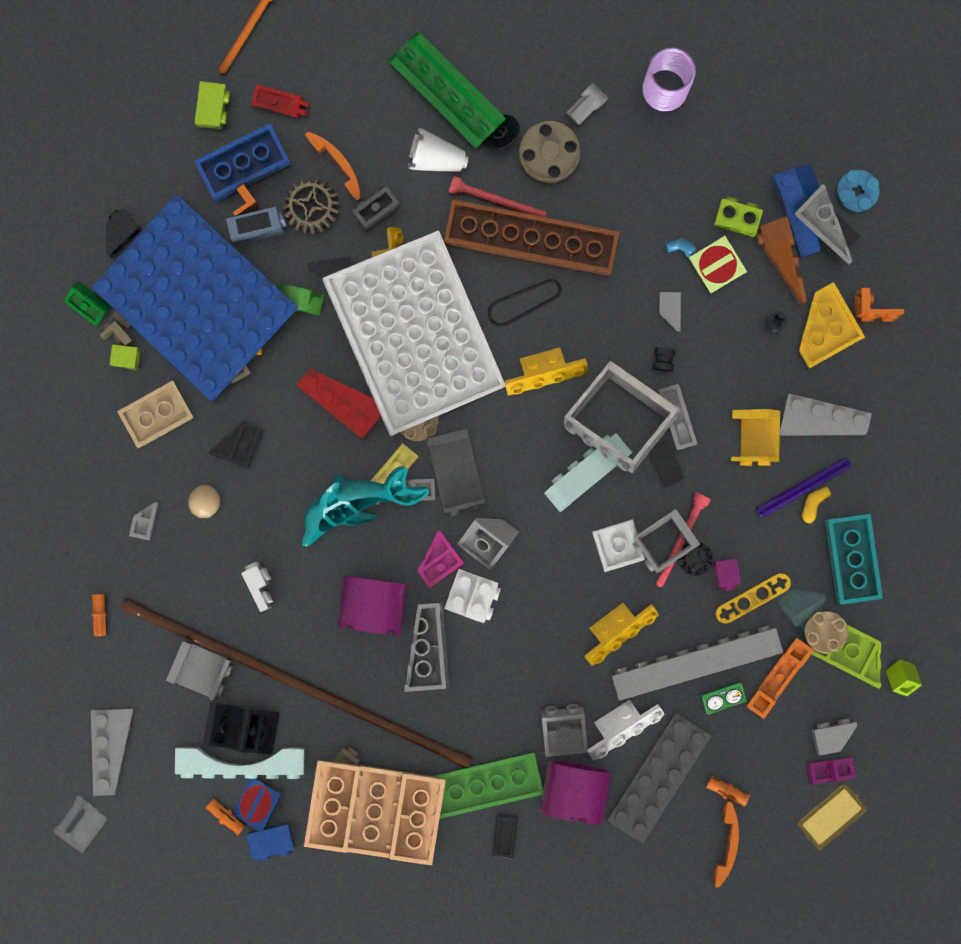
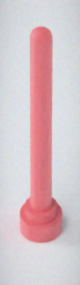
[449,176,547,217]
[656,492,711,587]

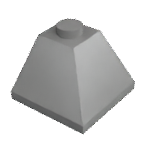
[457,518,519,570]

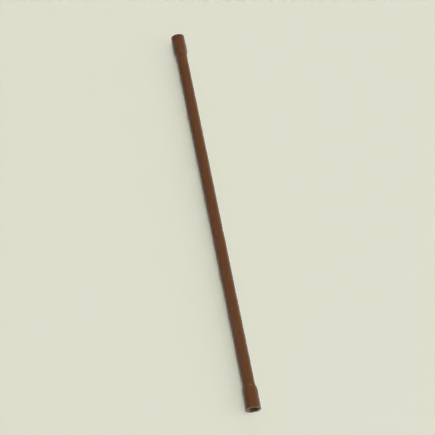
[120,598,473,768]

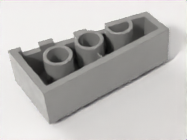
[780,393,872,436]
[404,602,450,692]

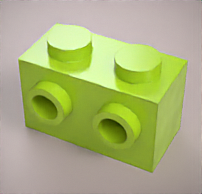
[195,81,230,130]

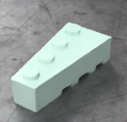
[544,433,632,512]

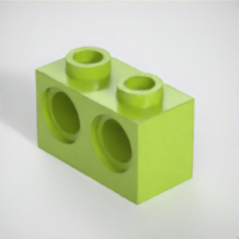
[713,197,763,237]

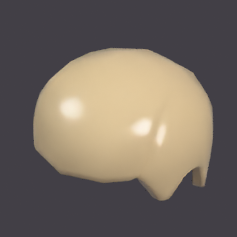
[188,485,221,518]

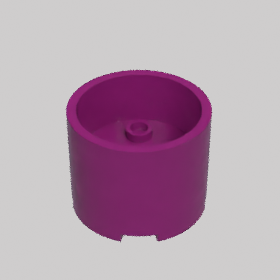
[337,576,408,635]
[540,760,612,824]

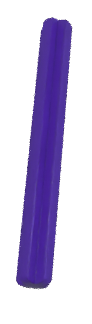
[756,457,851,517]

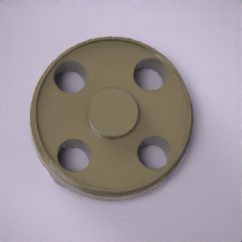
[519,121,580,184]

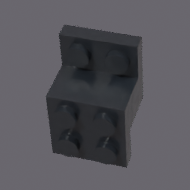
[203,702,279,755]

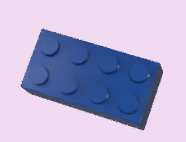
[194,123,291,203]

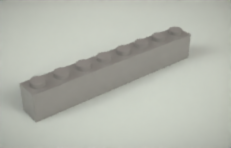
[611,625,783,701]

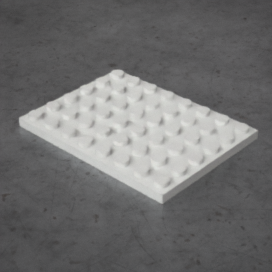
[322,230,506,436]

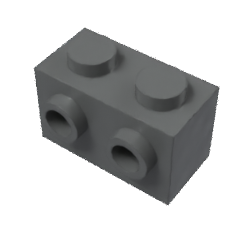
[352,186,400,231]

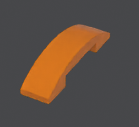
[305,132,362,203]
[746,637,814,719]
[713,800,739,888]

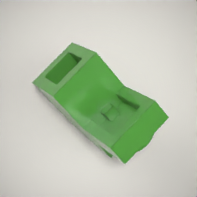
[275,285,324,315]

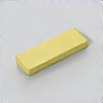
[371,443,419,505]

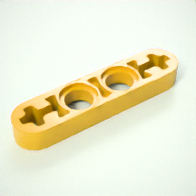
[715,573,791,624]

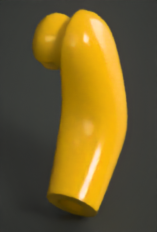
[802,486,831,524]

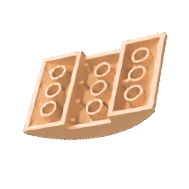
[304,760,446,865]

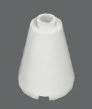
[408,128,468,172]

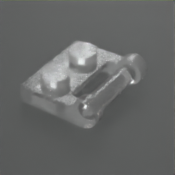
[52,796,109,853]

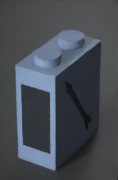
[226,207,287,245]

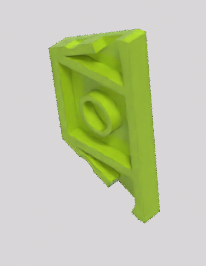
[809,624,881,689]

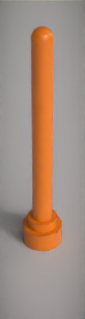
[218,0,273,75]

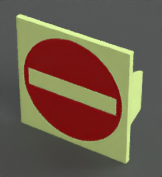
[689,236,747,293]

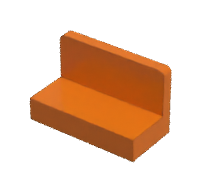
[233,184,260,216]

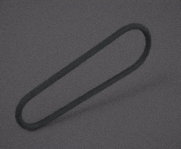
[487,279,561,327]

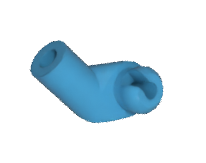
[665,238,697,258]

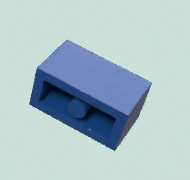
[246,822,296,862]

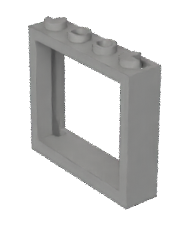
[564,361,679,473]

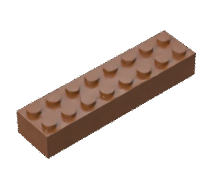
[444,199,619,276]

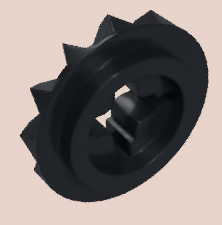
[679,542,713,576]

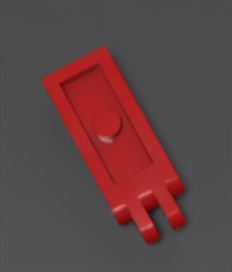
[251,84,310,118]

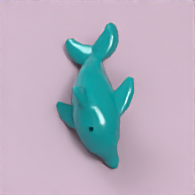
[302,466,430,547]

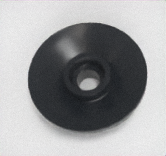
[482,114,520,151]

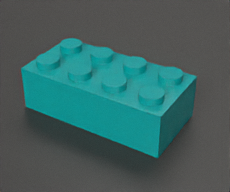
[825,514,883,605]

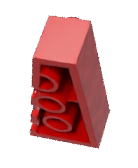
[296,369,382,440]

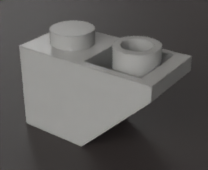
[812,718,857,756]

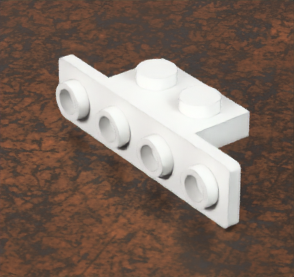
[587,699,665,761]

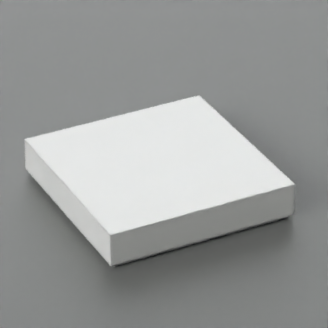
[592,519,645,572]

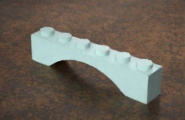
[175,747,305,779]

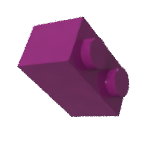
[712,559,741,591]

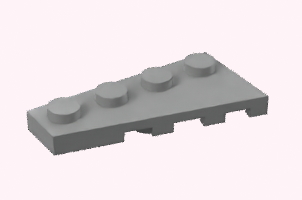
[91,708,134,796]

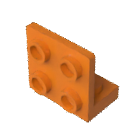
[855,288,904,322]

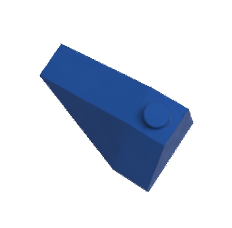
[771,165,821,258]

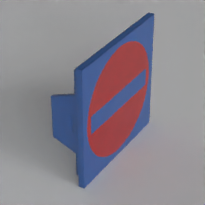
[232,778,281,833]

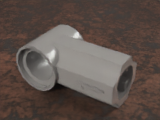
[566,83,609,126]

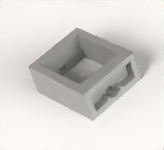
[632,509,700,573]

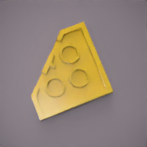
[798,282,865,369]

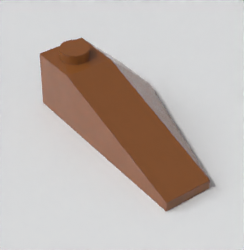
[756,216,807,305]

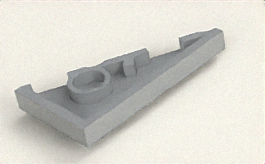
[794,184,853,265]

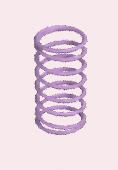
[642,47,696,111]

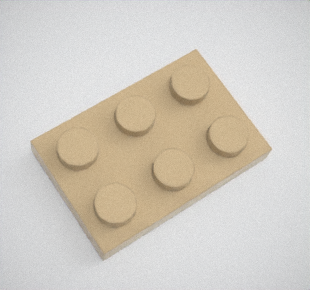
[117,381,194,449]

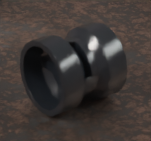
[652,347,676,372]

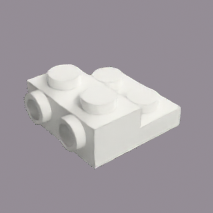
[241,562,273,612]
[444,569,501,623]

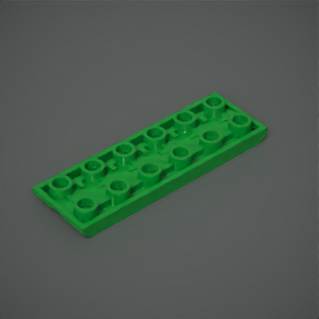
[387,31,506,149]

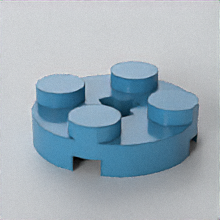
[836,170,880,213]

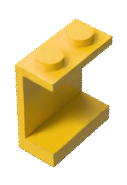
[731,409,780,466]

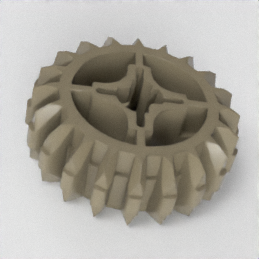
[282,177,340,234]

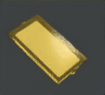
[797,783,868,851]

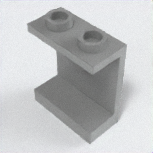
[166,640,233,700]

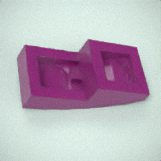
[807,757,856,785]

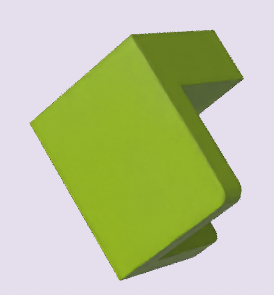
[110,345,140,370]
[886,659,922,696]

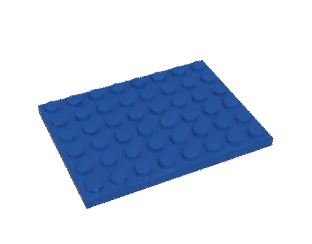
[92,193,298,401]

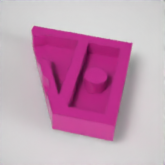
[417,530,464,588]

